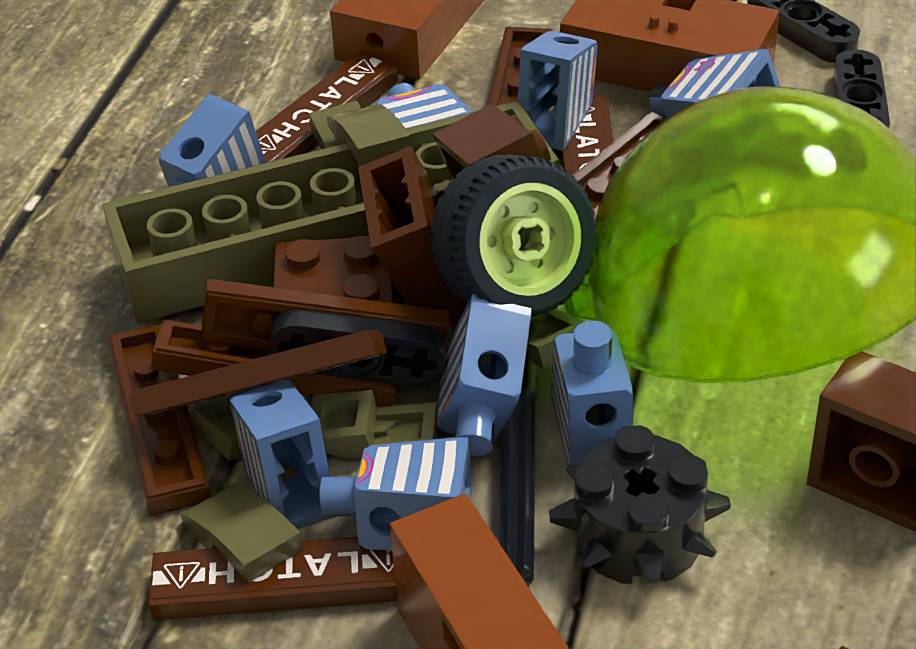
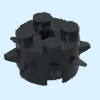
[549,425,731,584]

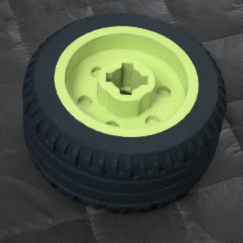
[430,155,598,317]

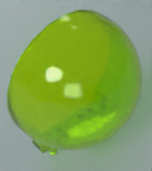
[564,86,916,383]

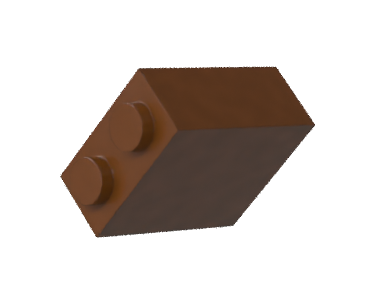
[358,146,468,325]

